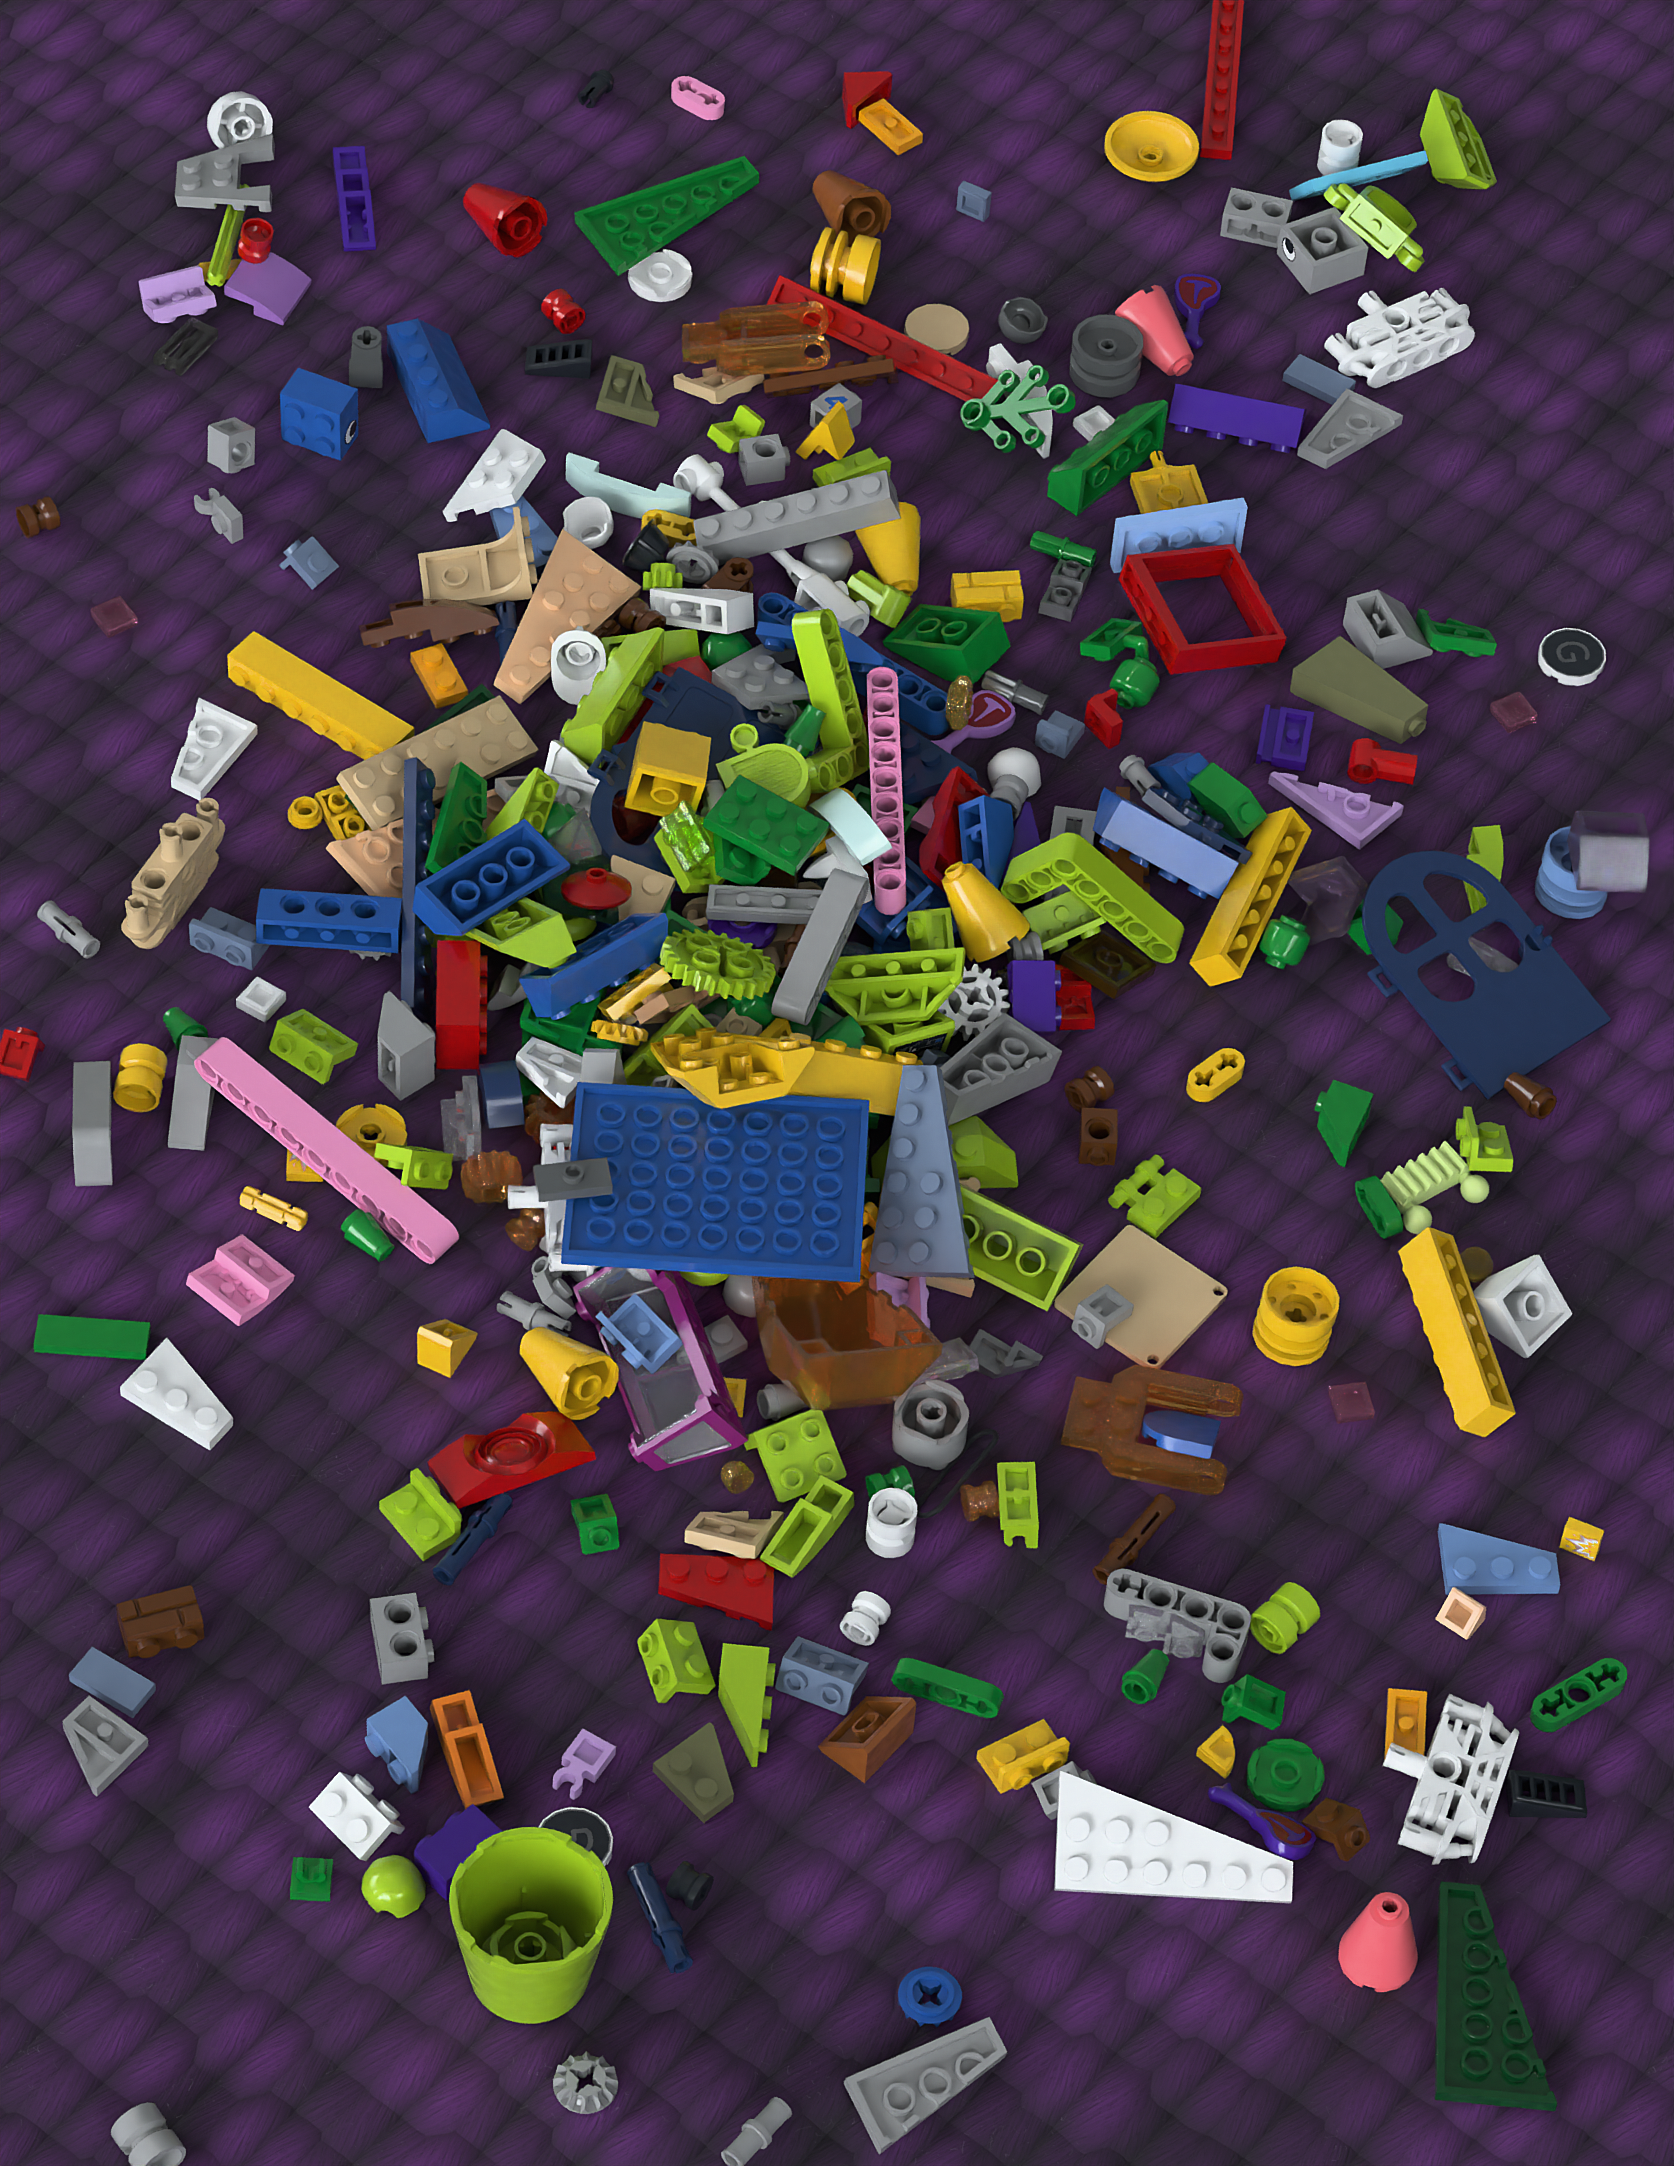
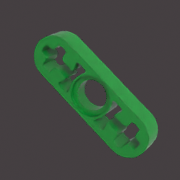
[892,1658,1004,1718]
[1530,1658,1627,1732]

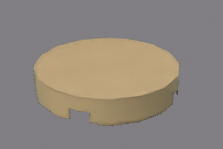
[904,304,969,355]

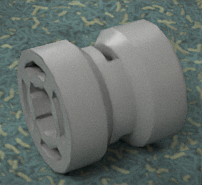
[989,774,1029,821]

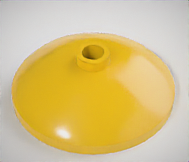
[1104,111,1199,182]

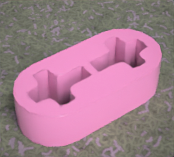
[671,76,725,120]

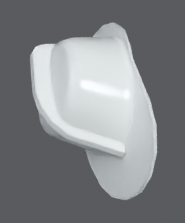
[551,626,606,705]

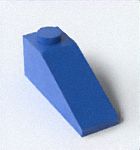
[958,795,1014,889]

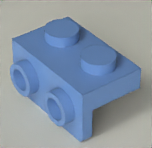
[595,1293,683,1375]

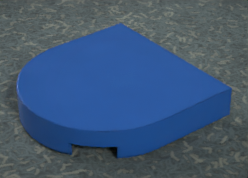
[1141,1411,1221,1459]

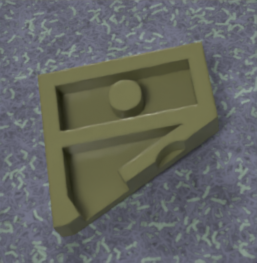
[595,355,659,427]
[653,1722,734,1823]

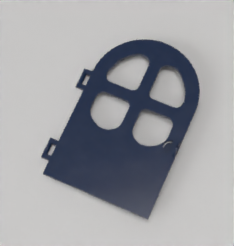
[587,667,820,891]
[1362,851,1611,1100]

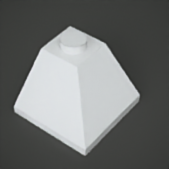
[1473,1255,1572,1358]

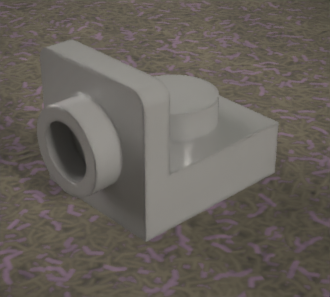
[1072,1284,1134,1349]
[1032,1761,1097,1820]

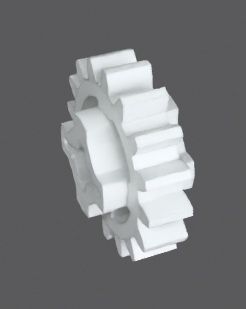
[937,964,1010,1041]

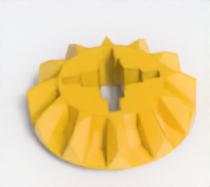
[591,1020,649,1046]

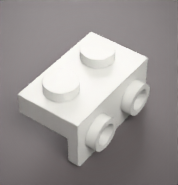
[309,1772,405,1861]

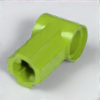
[846,570,912,628]

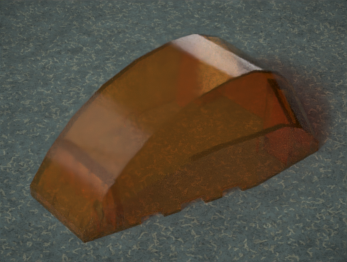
[752,1274,943,1411]

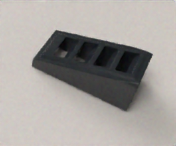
[525,339,593,379]
[1506,1770,1587,1818]

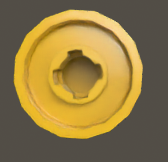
[113,1043,167,1112]

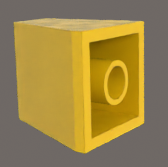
[624,721,711,824]

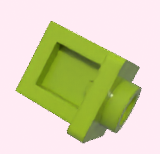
[707,405,765,453]

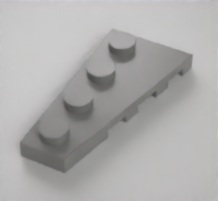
[844,2017,1007,2155]

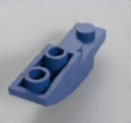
[755,613,889,678]

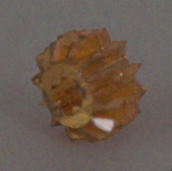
[523,1090,576,1144]
[460,1149,523,1205]

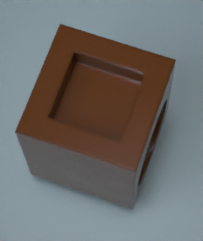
[1078,1107,1118,1166]

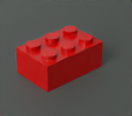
[436,940,487,1070]

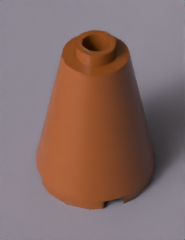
[813,170,891,247]

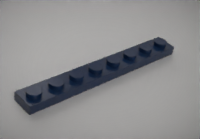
[401,757,436,1023]

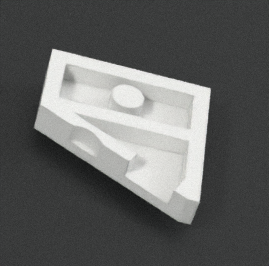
[544,740,600,820]
[515,1037,583,1108]

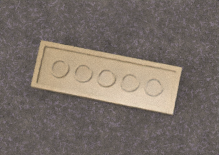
[336,695,539,831]

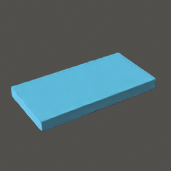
[1289,150,1428,201]

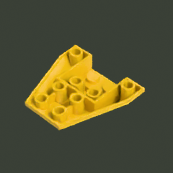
[650,1027,815,1109]

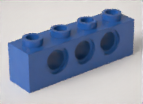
[256,888,402,953]

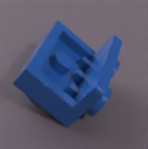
[855,878,934,946]

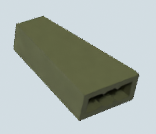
[1290,636,1428,744]

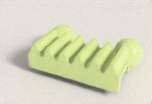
[1380,1141,1489,1234]

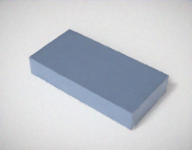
[1283,354,1356,405]
[69,1647,156,1718]

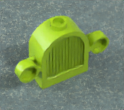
[1324,183,1425,272]
[715,723,818,809]

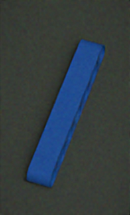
[757,592,951,735]

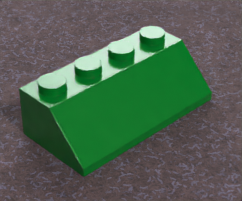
[1047,399,1168,516]

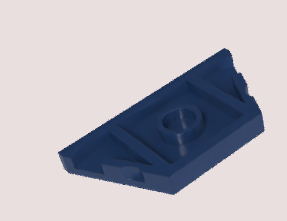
[863,721,978,805]
[1142,788,1252,865]

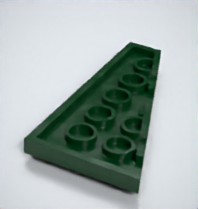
[1435,1881,1558,2111]

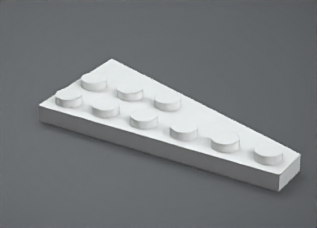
[1054,1771,1293,1903]

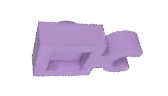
[553,1729,616,1800]

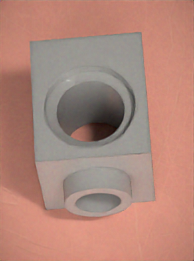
[208,417,255,473]
[738,434,790,486]

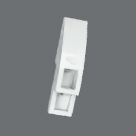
[986,343,1053,459]

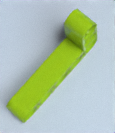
[792,608,870,794]
[1001,833,1185,963]

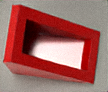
[842,71,893,129]

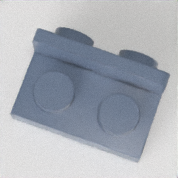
[189,907,271,970]
[775,1636,869,1715]

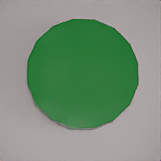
[1246,1739,1325,1812]

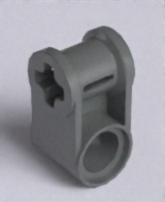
[349,326,383,388]

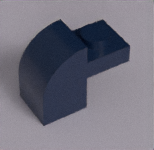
[476,1060,525,1129]

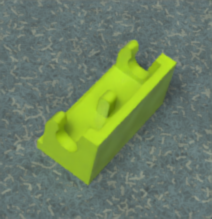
[997,1462,1039,1548]

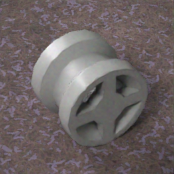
[1006,931,1043,963]

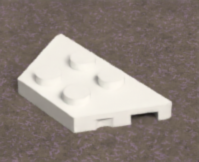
[443,429,546,522]

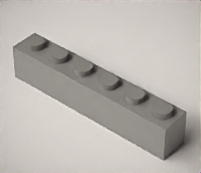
[693,470,901,566]

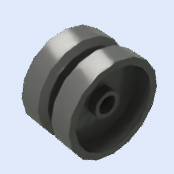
[1069,315,1143,397]

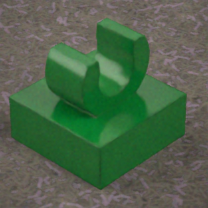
[290,1857,333,1902]

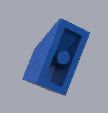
[1148,752,1209,806]

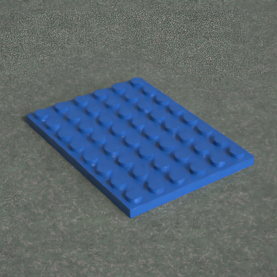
[561,1082,869,1283]

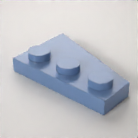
[489,495,558,576]
[1438,1523,1560,1595]

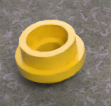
[288,796,323,829]

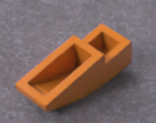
[430,1690,504,1809]

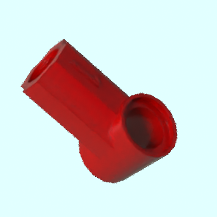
[1347,738,1418,785]

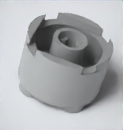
[892,1380,969,1470]

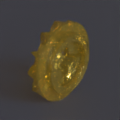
[946,675,974,730]

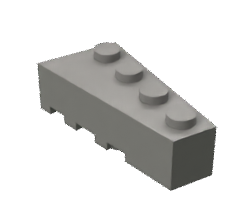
[940,1012,1062,1126]

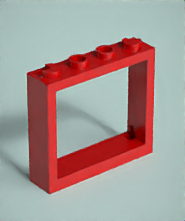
[1118,544,1287,675]

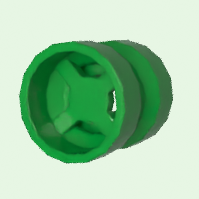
[866,1465,915,1500]

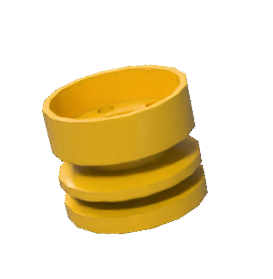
[810,227,881,305]
[1253,1266,1340,1366]

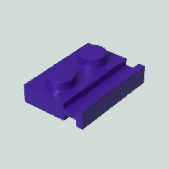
[1256,704,1314,771]

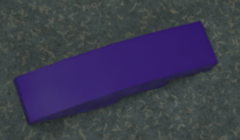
[333,146,376,252]

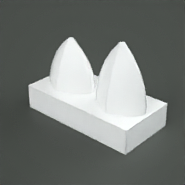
[803,835,873,904]

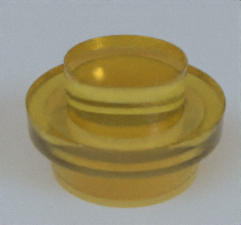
[1460,1247,1493,1282]

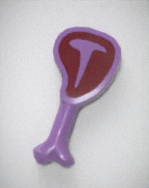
[931,690,1015,754]

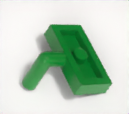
[1080,618,1149,661]

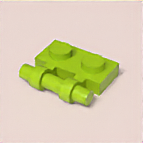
[1108,1154,1201,1239]

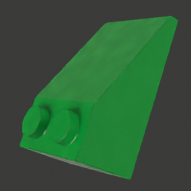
[882,604,1011,684]

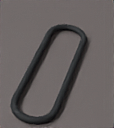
[916,1429,999,1519]

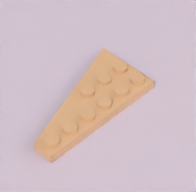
[493,529,641,704]
[326,789,506,898]

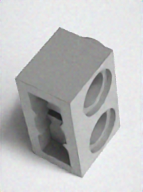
[1220,187,1293,248]
[370,1593,434,1685]

